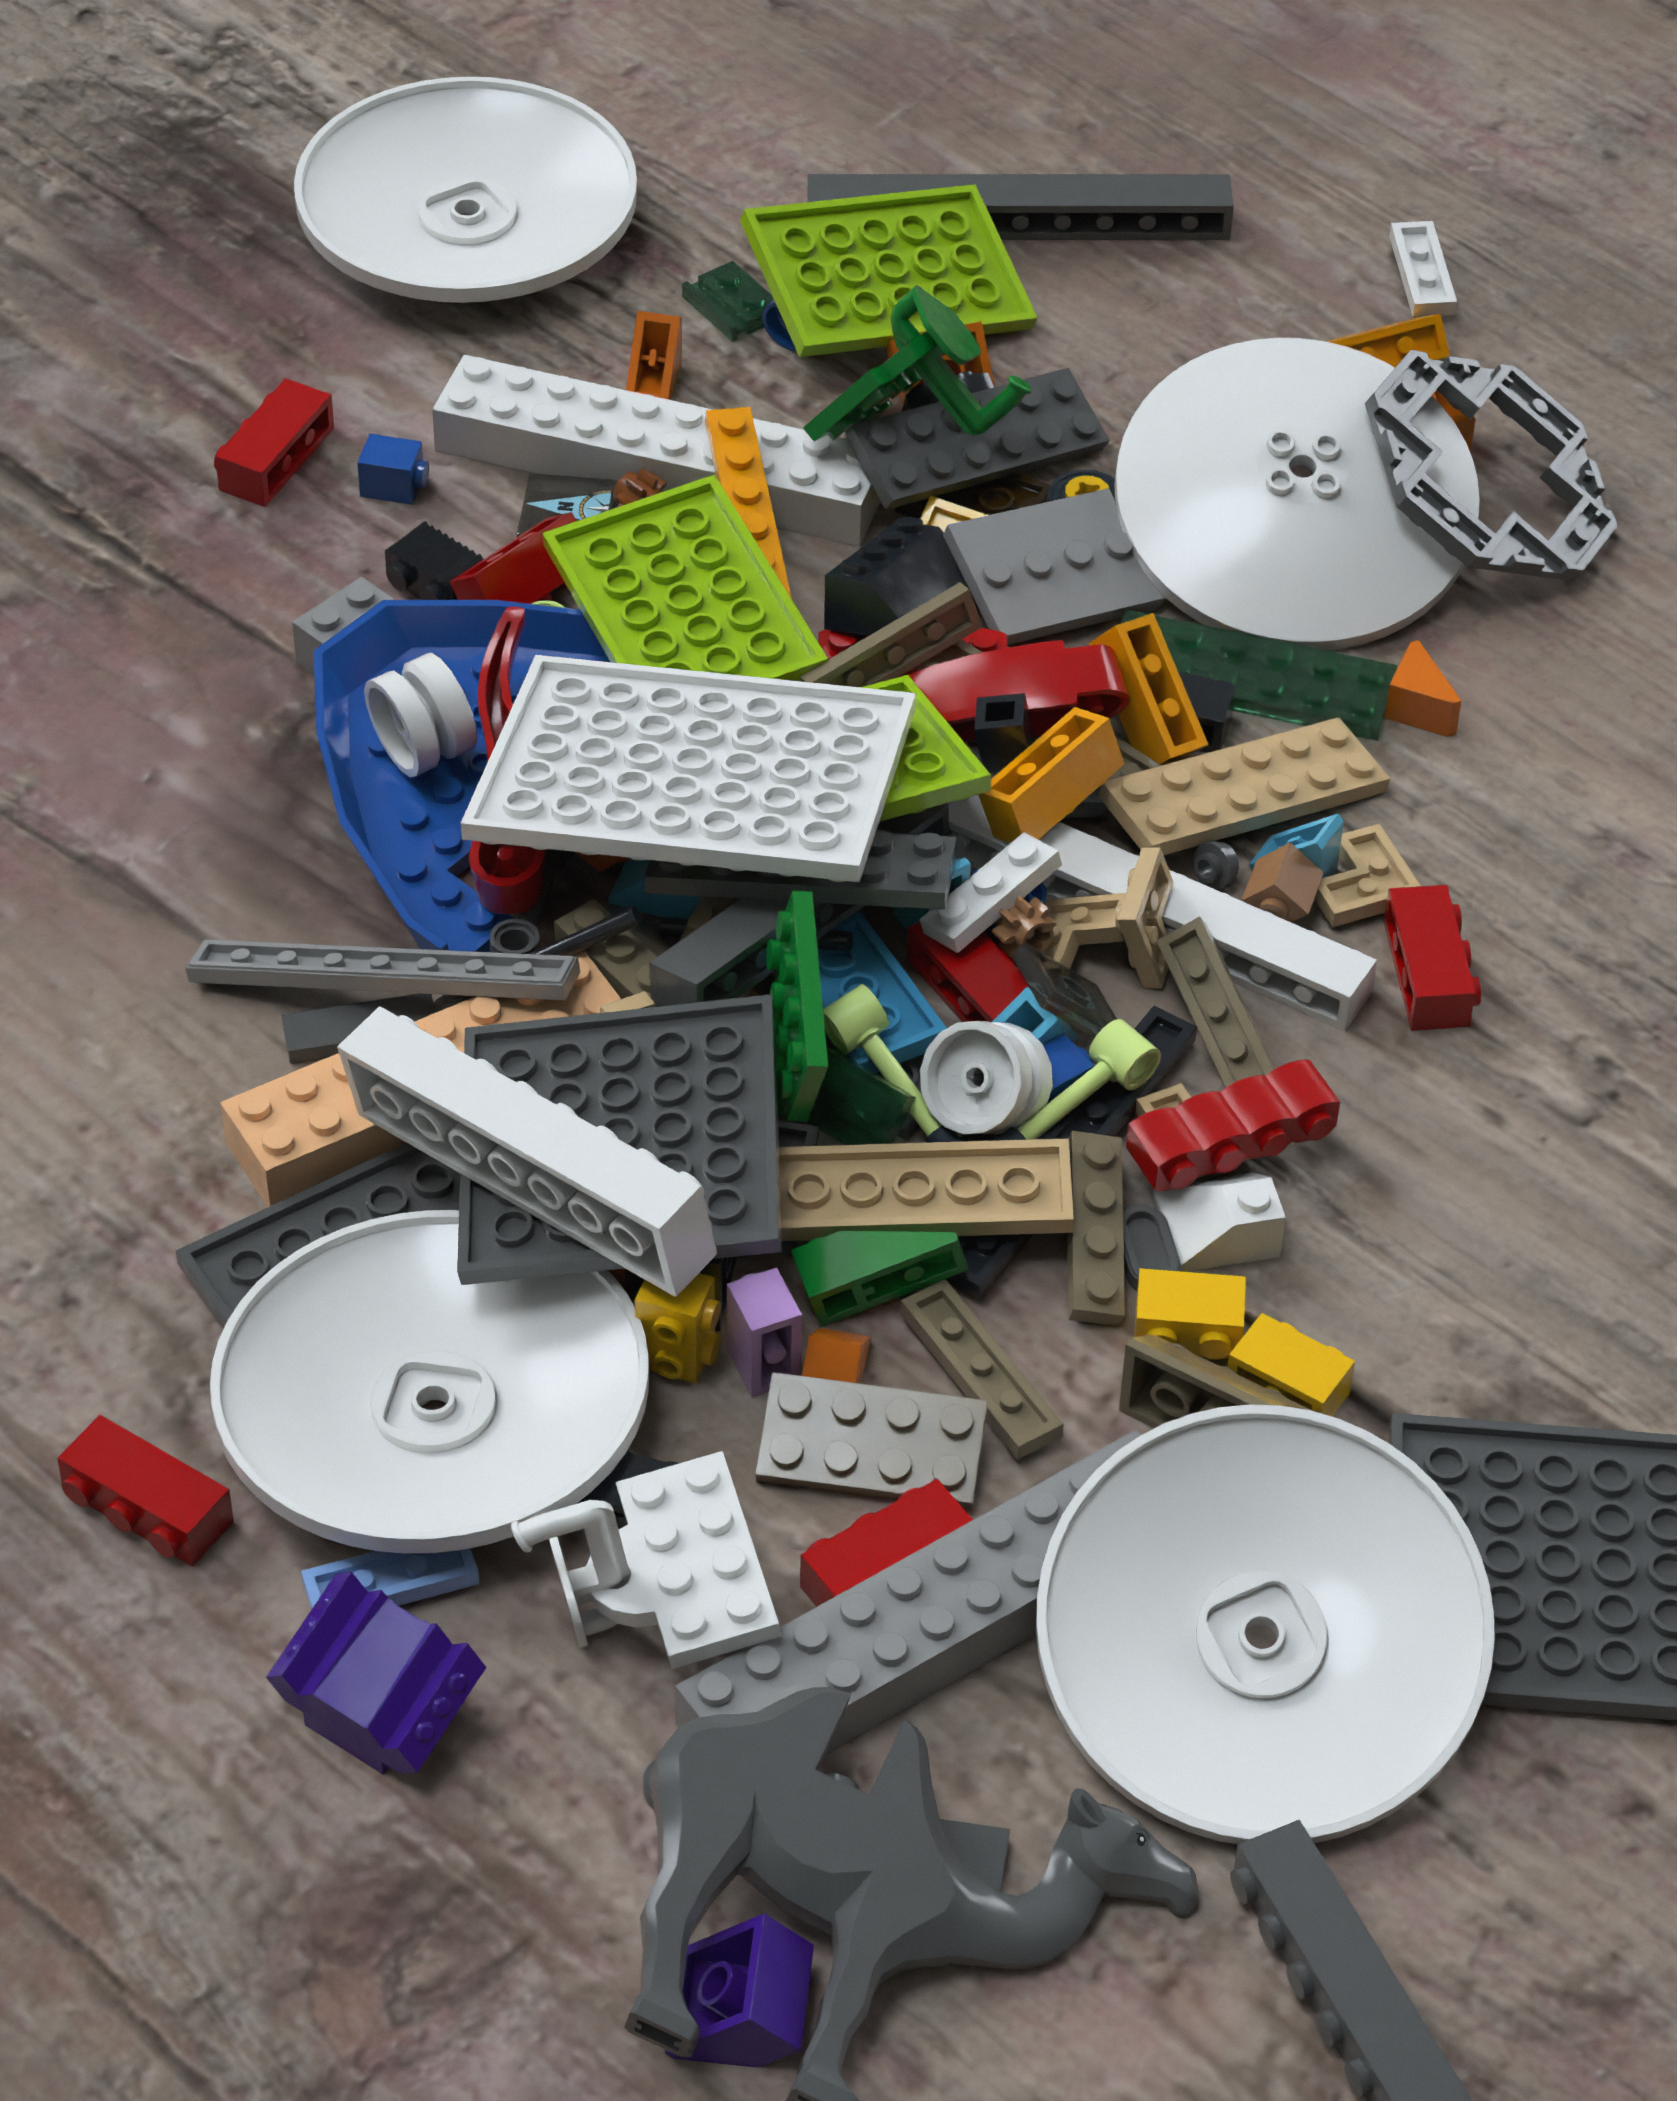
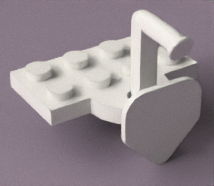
[511,1451,782,1669]

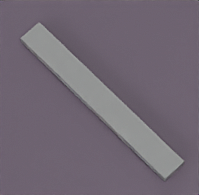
[186,940,581,1000]

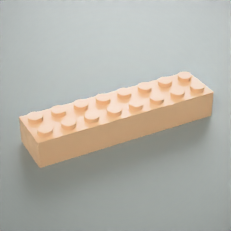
[220,951,621,1207]

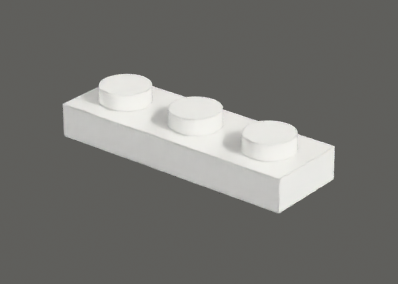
[1389,221,1457,317]
[920,832,1062,953]

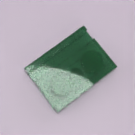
[682,261,774,342]
[808,1049,916,1145]

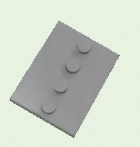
[943,488,1165,645]

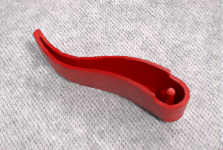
[469,607,550,914]
[909,639,1131,741]

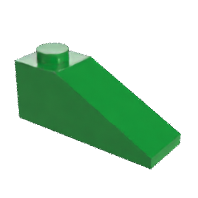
[791,1231,969,1327]

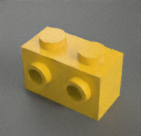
[635,1273,721,1384]

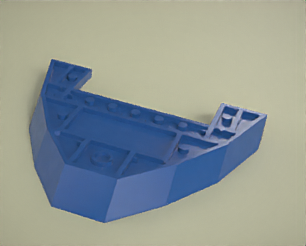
[314,600,610,952]

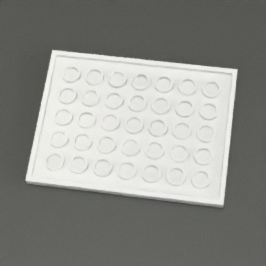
[461,655,916,882]

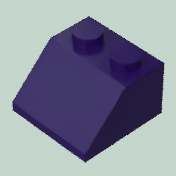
[665,1913,814,2068]

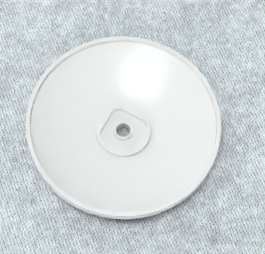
[294,77,637,303]
[1114,338,1480,652]
[210,1210,649,1554]
[1036,1404,1495,1844]

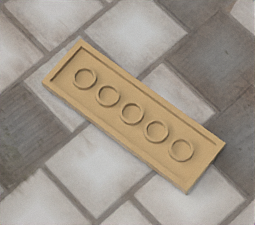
[1098,717,1391,855]
[779,1138,1074,1241]

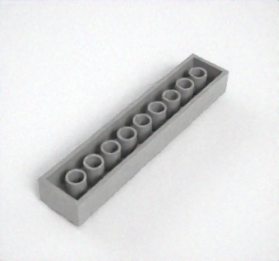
[675,1430,1140,1756]

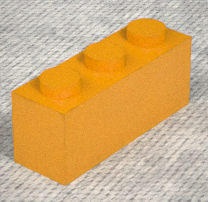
[1089,613,1209,765]
[978,707,1125,843]

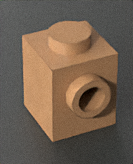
[1241,842,1324,923]

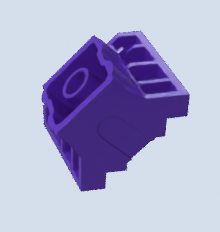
[266,1572,487,1774]

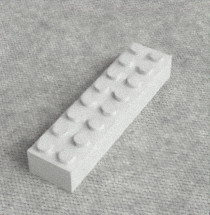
[337,1006,717,1297]

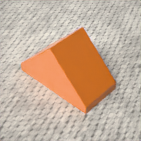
[626,311,682,400]
[1385,640,1462,737]
[802,1327,871,1384]

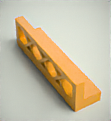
[1325,314,1450,368]

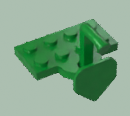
[803,285,1032,442]
[766,891,837,1122]

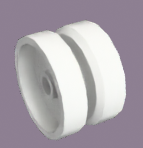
[364,653,477,777]
[920,1021,1053,1134]

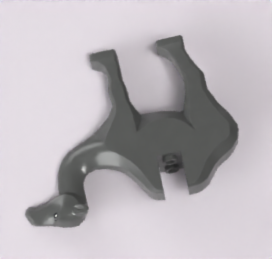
[624,1687,1199,2101]

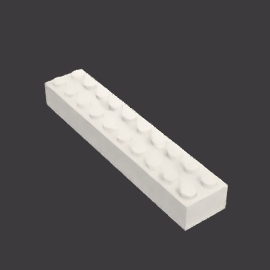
[432,355,881,546]

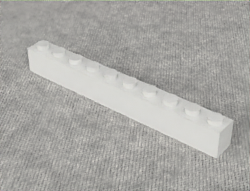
[946,795,1377,1031]

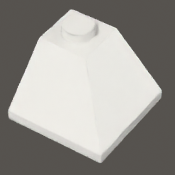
[1153,1172,1286,1272]

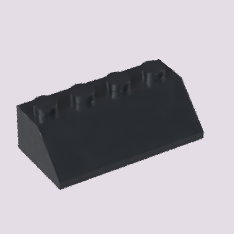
[824,517,971,636]

